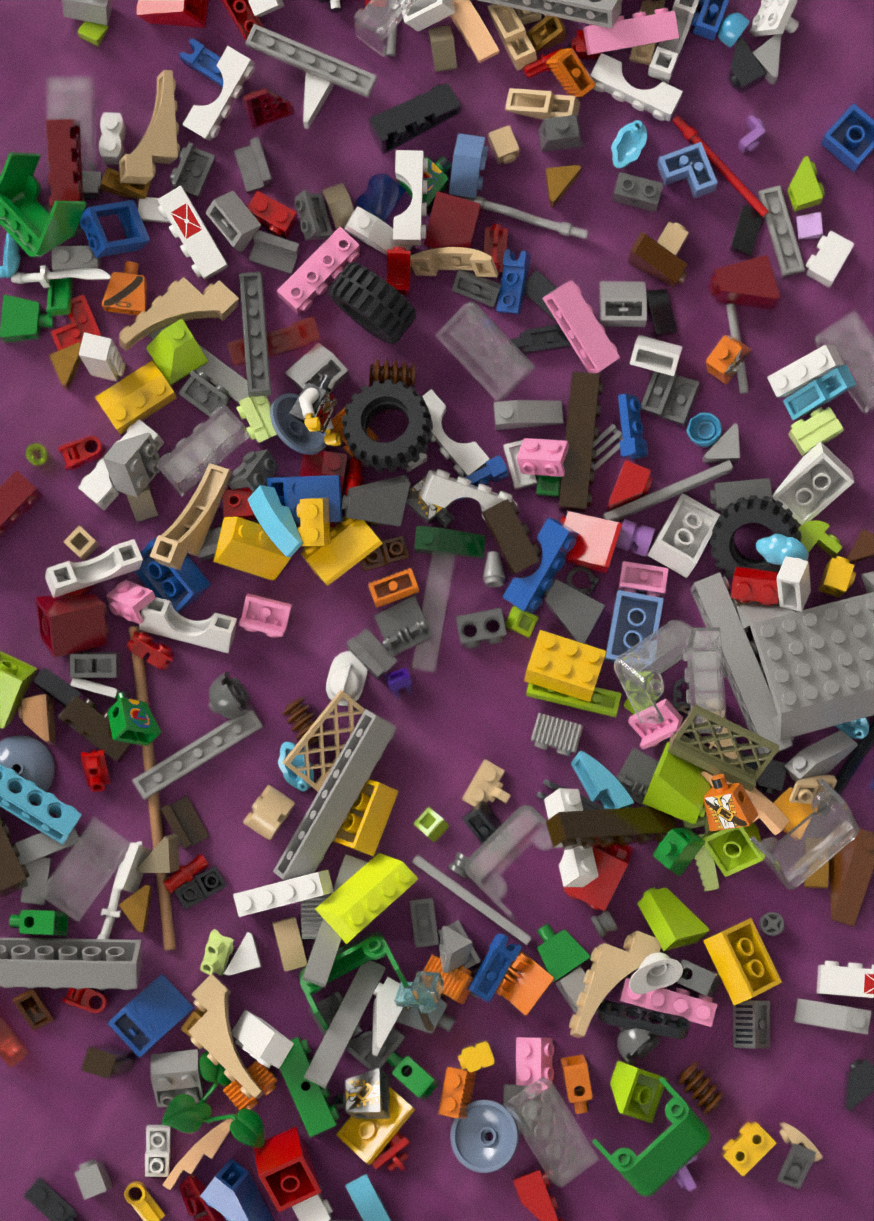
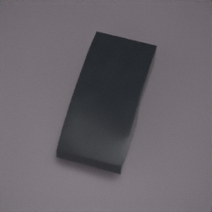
[173,866,227,911]

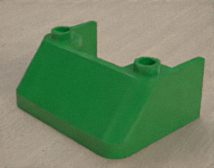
[0,152,87,257]
[300,932,409,1030]
[592,1077,711,1197]

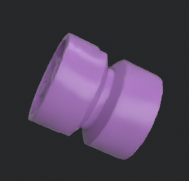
[615,519,655,557]

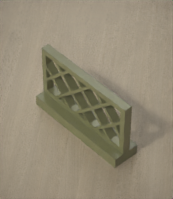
[668,705,780,792]

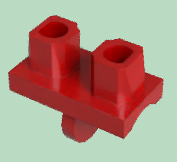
[81,750,111,792]
[371,1132,411,1172]

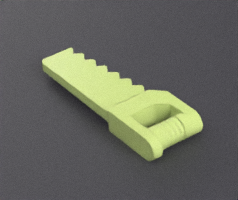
[683,814,719,891]

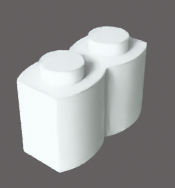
[99,112,126,165]

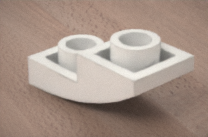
[145,1125,171,1177]

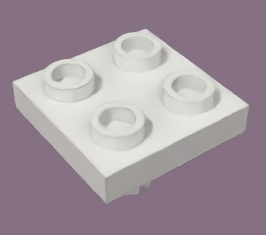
[749,0,799,37]

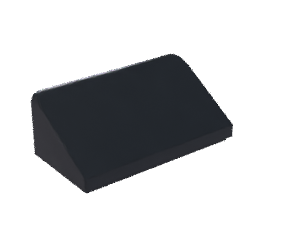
[729,205,763,257]
[524,270,557,320]
[646,289,678,338]
[34,667,80,708]
[462,801,511,853]

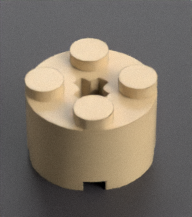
[243,785,295,841]

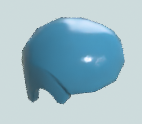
[718,12,750,47]
[686,413,722,447]

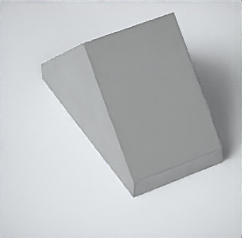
[753,34,781,84]
[702,423,740,463]
[439,926,473,973]

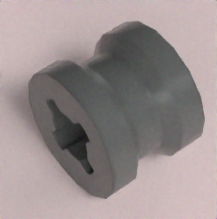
[448,852,477,880]
[590,909,618,938]
[759,912,784,936]

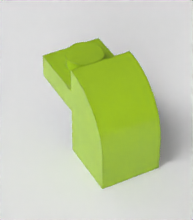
[798,520,842,558]

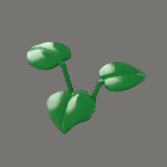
[162,1051,265,1148]

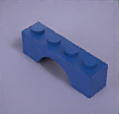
[503,518,579,613]

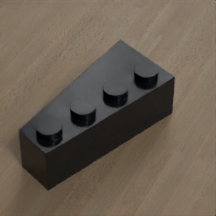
[368,83,461,155]

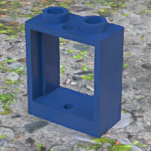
[80,200,150,258]

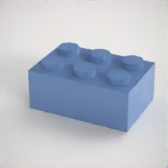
[604,590,664,670]

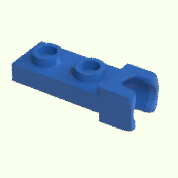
[179,38,223,87]
[496,249,531,315]
[618,393,648,460]
[457,455,509,500]
[467,934,522,1002]

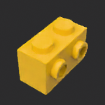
[297,498,330,546]
[818,556,856,598]
[721,1121,776,1176]

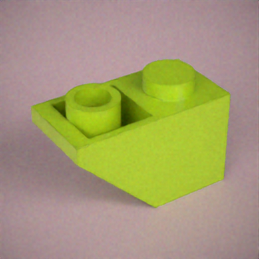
[787,156,825,212]

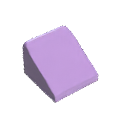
[796,212,823,240]

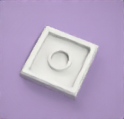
[115,842,152,893]

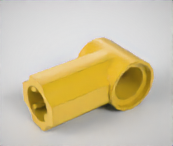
[124,1181,166,1221]

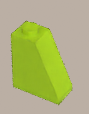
[637,887,709,951]

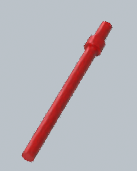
[672,115,769,218]

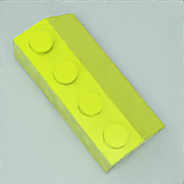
[315,853,418,944]

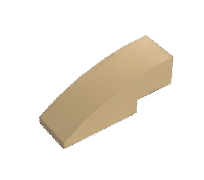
[487,4,537,71]
[505,88,580,120]

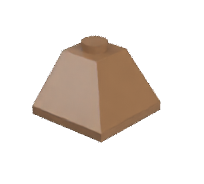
[18,694,56,745]

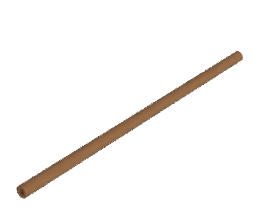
[129,626,176,950]

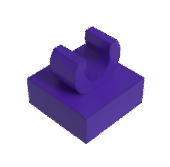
[385,668,413,698]

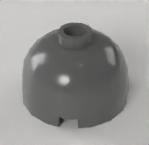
[209,672,253,719]
[616,1021,663,1065]

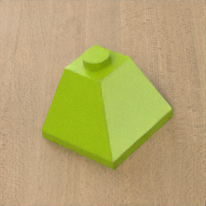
[146,318,208,386]
[702,822,765,877]
[610,1061,667,1123]

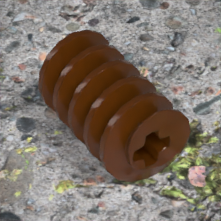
[369,358,417,388]
[282,696,327,749]
[677,1061,725,1115]

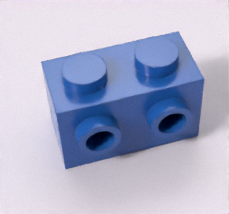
[691,0,729,41]

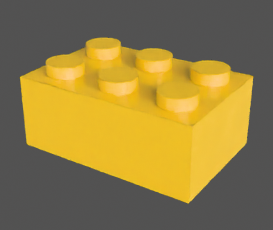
[524,630,606,702]
[703,918,782,1005]

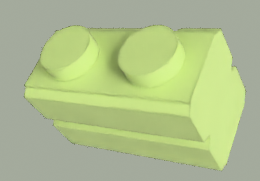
[236,396,277,443]
[788,407,844,457]

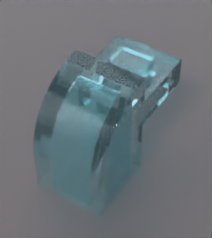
[394,971,444,1013]

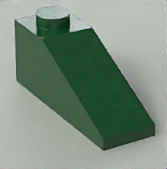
[414,526,486,559]

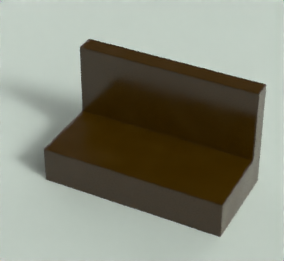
[161,796,210,850]

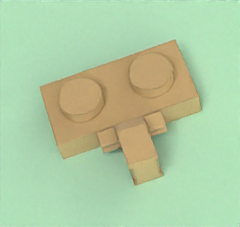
[462,759,511,807]

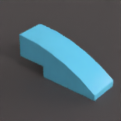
[783,365,857,420]
[248,485,303,557]
[571,751,634,809]
[345,1173,392,1221]

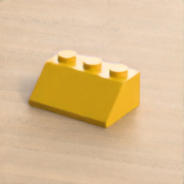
[95,361,177,435]
[300,516,383,586]
[213,517,291,581]
[333,779,398,857]

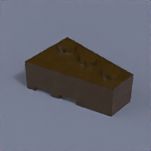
[481,499,541,574]
[58,695,134,763]

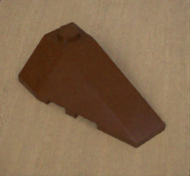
[829,823,874,927]

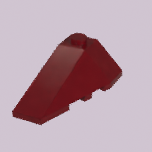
[242,88,295,129]

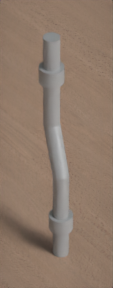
[457,196,589,239]

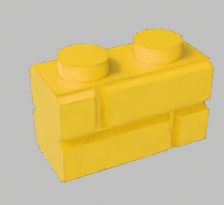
[458,1041,495,1073]

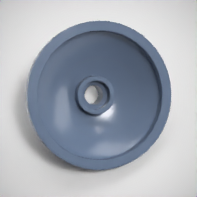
[270,393,327,455]
[0,735,55,803]
[450,1100,519,1173]

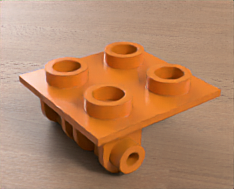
[496,950,555,1016]

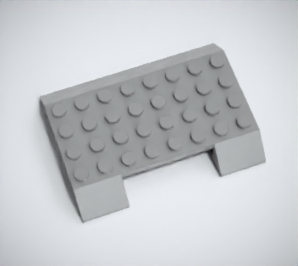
[737,571,874,741]

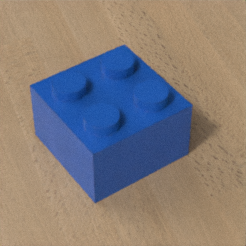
[820,103,874,173]

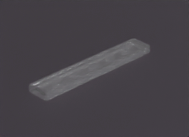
[412,554,455,673]

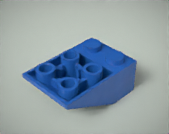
[267,475,343,524]
[108,974,194,1058]
[200,1158,273,1221]

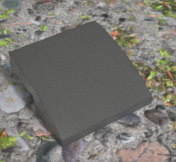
[641,371,701,426]

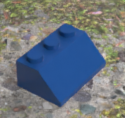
[134,537,211,613]

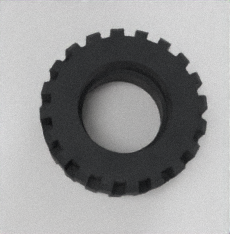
[328,262,417,344]
[342,379,433,472]
[710,495,802,579]

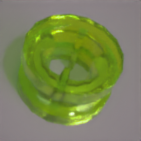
[26,443,48,465]

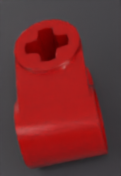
[58,436,105,471]
[62,987,110,1013]

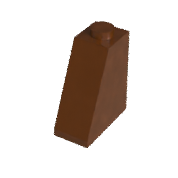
[627,231,688,289]

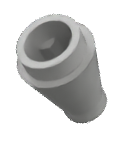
[483,552,506,587]

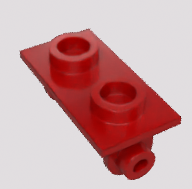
[484,224,508,273]
[126,630,174,670]

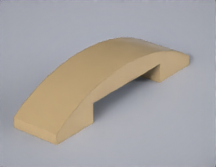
[411,247,498,277]

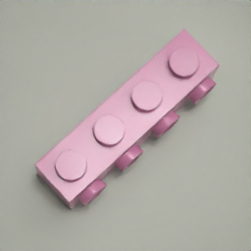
[583,8,679,55]
[277,227,360,314]
[542,280,620,374]
[618,975,718,1027]

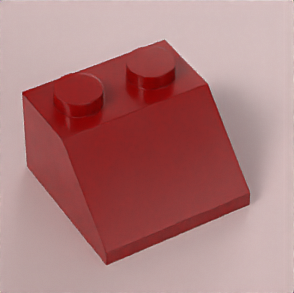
[606,460,653,512]

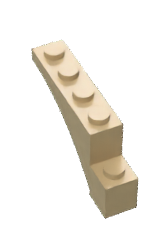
[119,70,180,184]
[119,277,239,351]
[150,463,232,571]
[569,931,661,1038]
[188,974,265,1100]

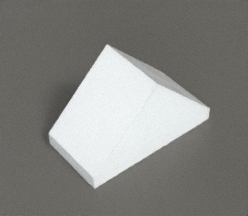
[224,932,262,976]

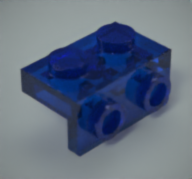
[354,174,406,222]

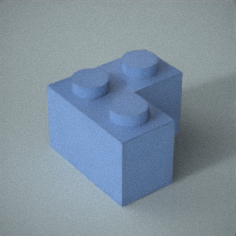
[449,133,488,198]
[657,142,718,198]

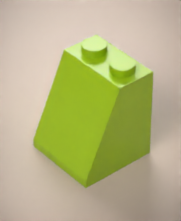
[0,651,38,729]
[643,742,712,825]

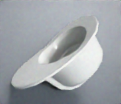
[326,651,367,706]
[629,952,683,994]

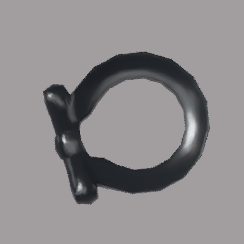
[567,566,600,597]

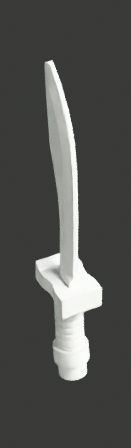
[11,265,111,288]
[97,841,143,939]

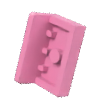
[517,438,569,477]
[618,561,669,598]
[106,580,156,624]
[238,593,292,638]
[628,699,683,750]
[516,1037,554,1086]

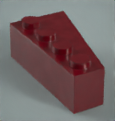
[45,119,84,210]
[0,470,44,538]

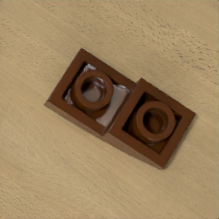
[360,536,409,572]

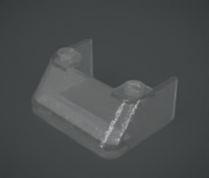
[354,0,417,57]
[614,620,729,723]
[750,778,859,890]
[464,805,553,921]

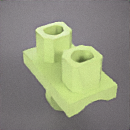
[200,929,234,976]

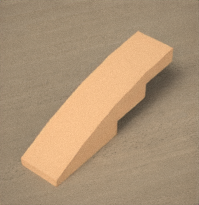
[450,0,499,63]
[701,770,790,835]
[163,1114,237,1190]

